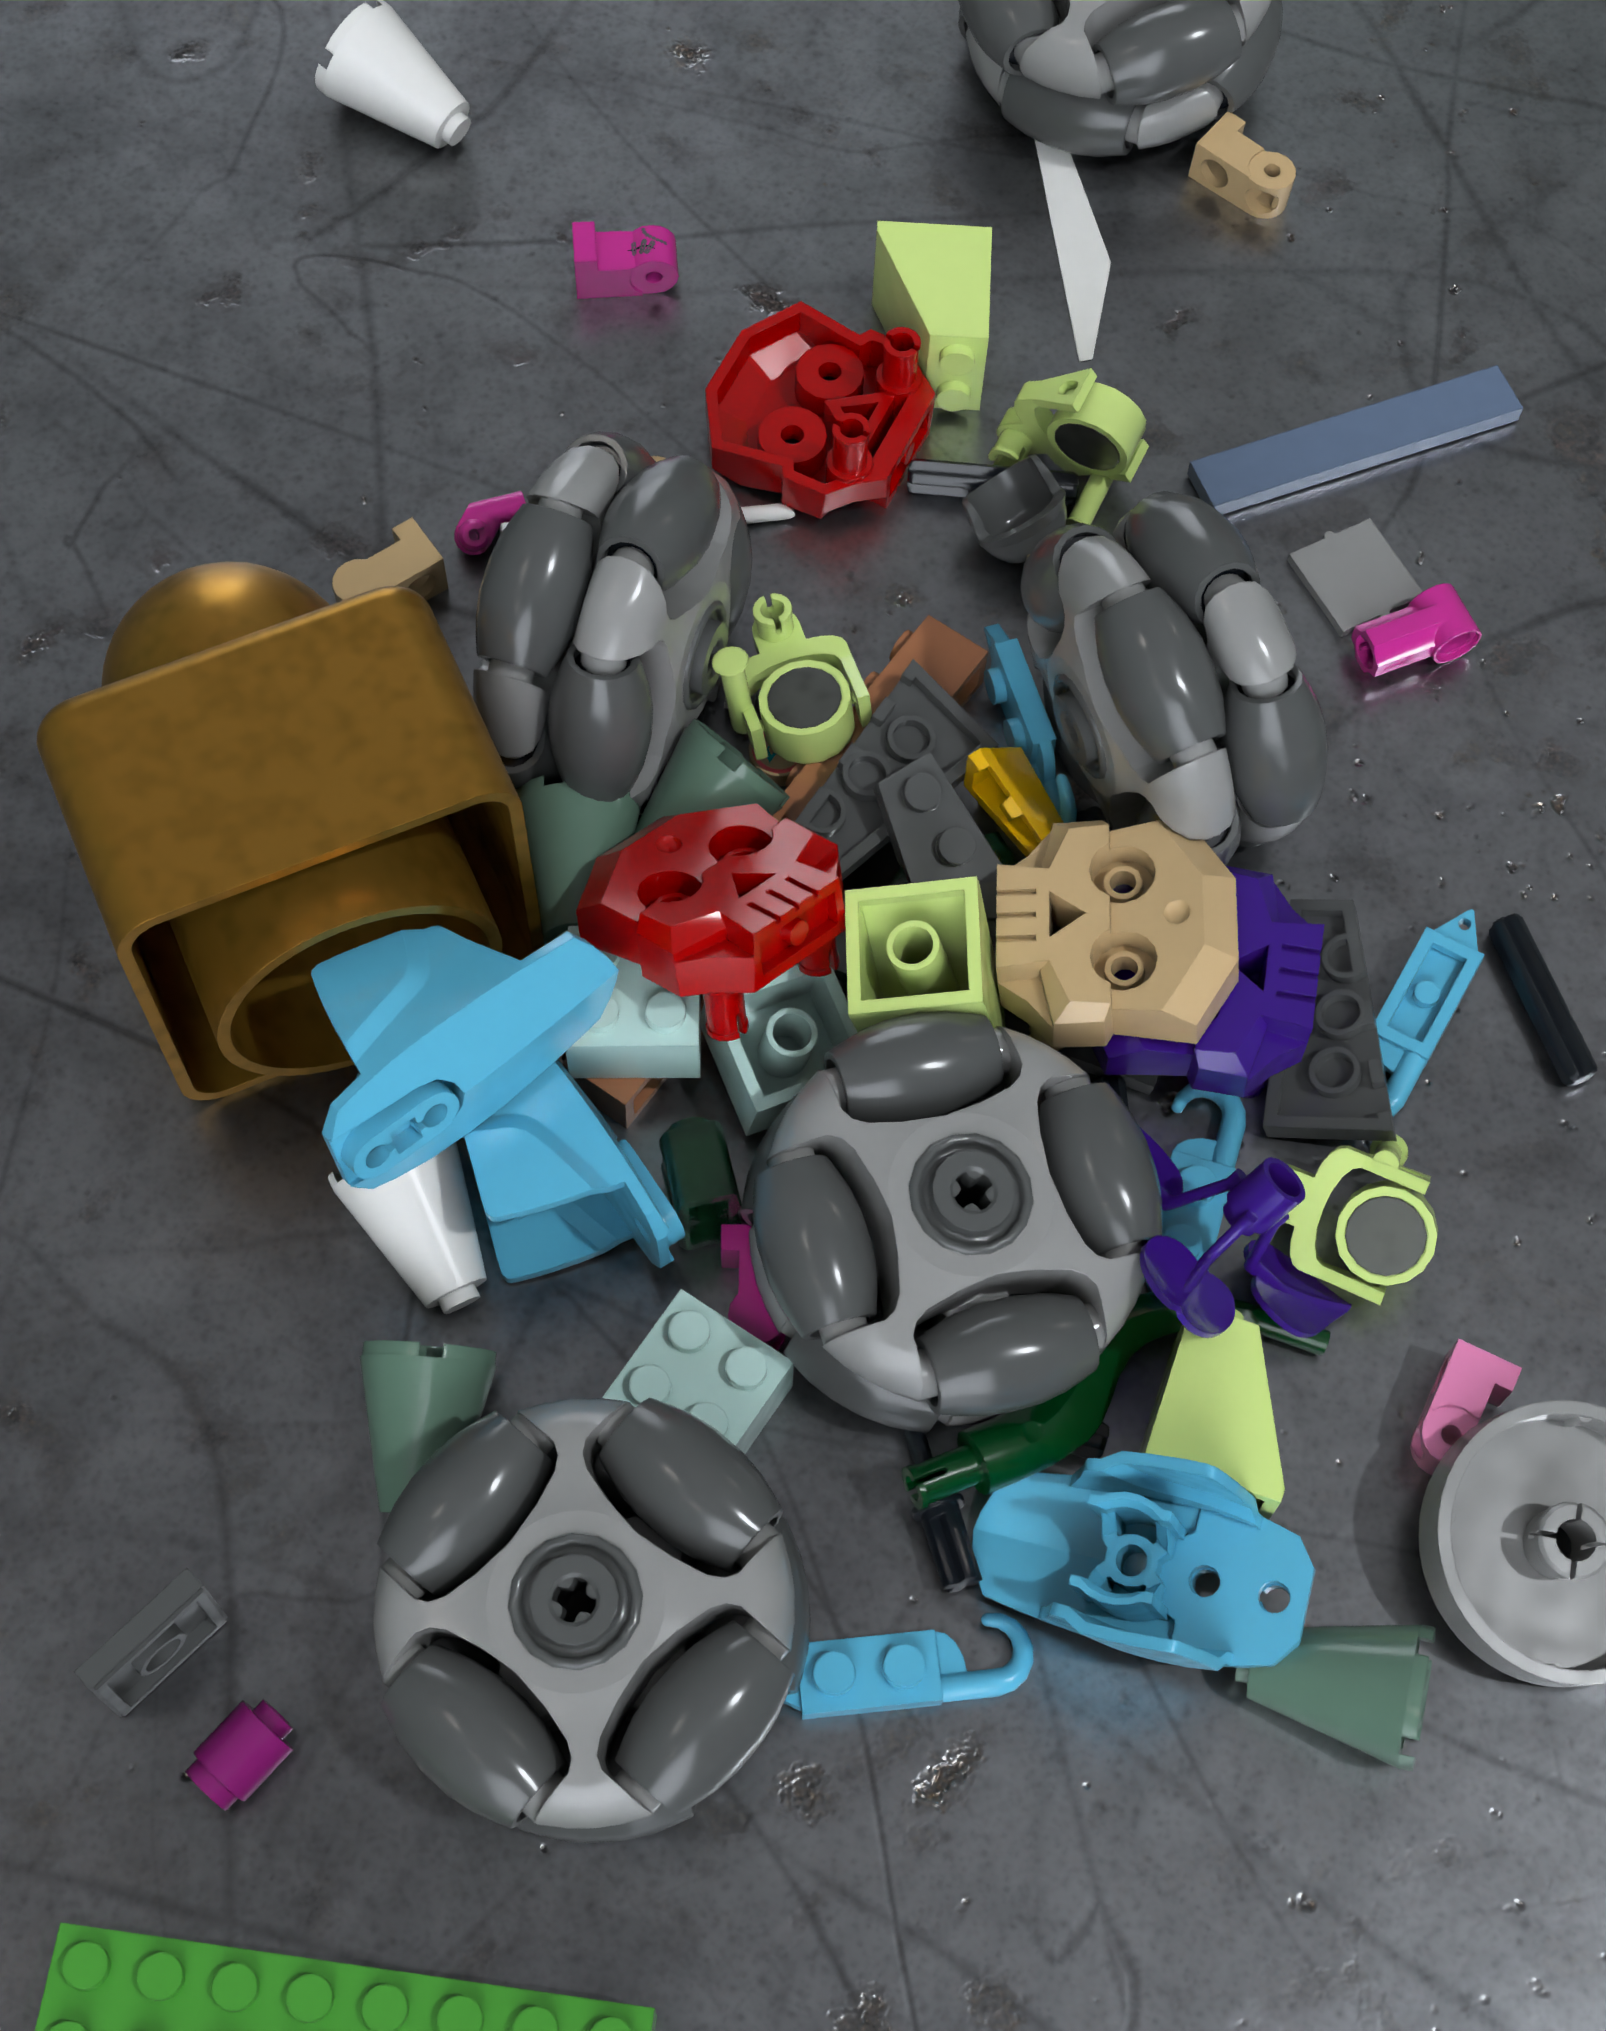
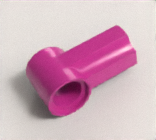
[1351,583,1482,677]

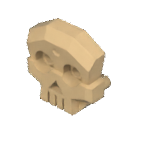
[996,820,1239,1051]

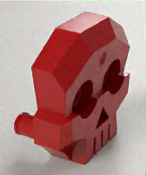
[705,301,936,519]
[576,803,846,1041]

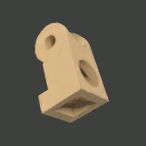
[1188,112,1296,219]
[332,517,448,603]

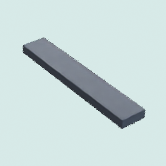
[1187,365,1523,515]

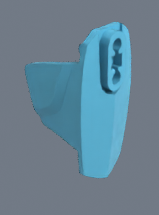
[311,925,619,1189]
[464,1059,685,1283]
[972,1451,1316,1671]

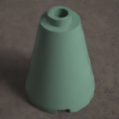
[635,718,790,833]
[517,775,639,944]
[360,1340,497,1513]
[1235,1624,1436,1772]

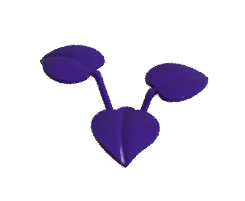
[1139,1128,1352,1338]

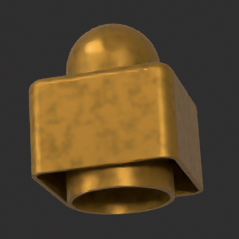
[37,561,544,1100]

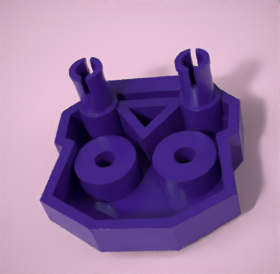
[1092,865,1324,1098]

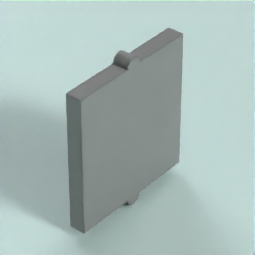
[1287,518,1423,638]

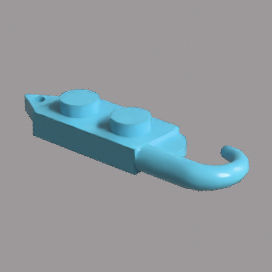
[984,624,1077,823]
[1376,909,1485,1117]
[1145,1084,1246,1293]
[784,1613,1033,1720]

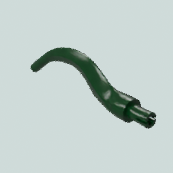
[902,1292,1330,1510]

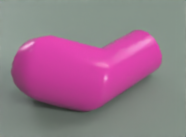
[454,490,526,555]

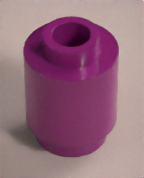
[185,1699,294,1811]

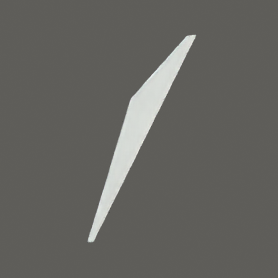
[1034,139,1111,362]

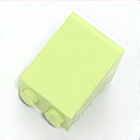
[872,221,992,411]
[844,876,1005,1032]
[1139,1309,1285,1520]

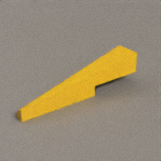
[963,747,1064,857]

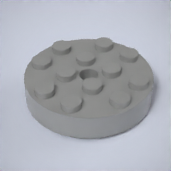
[1418,1400,1606,1687]

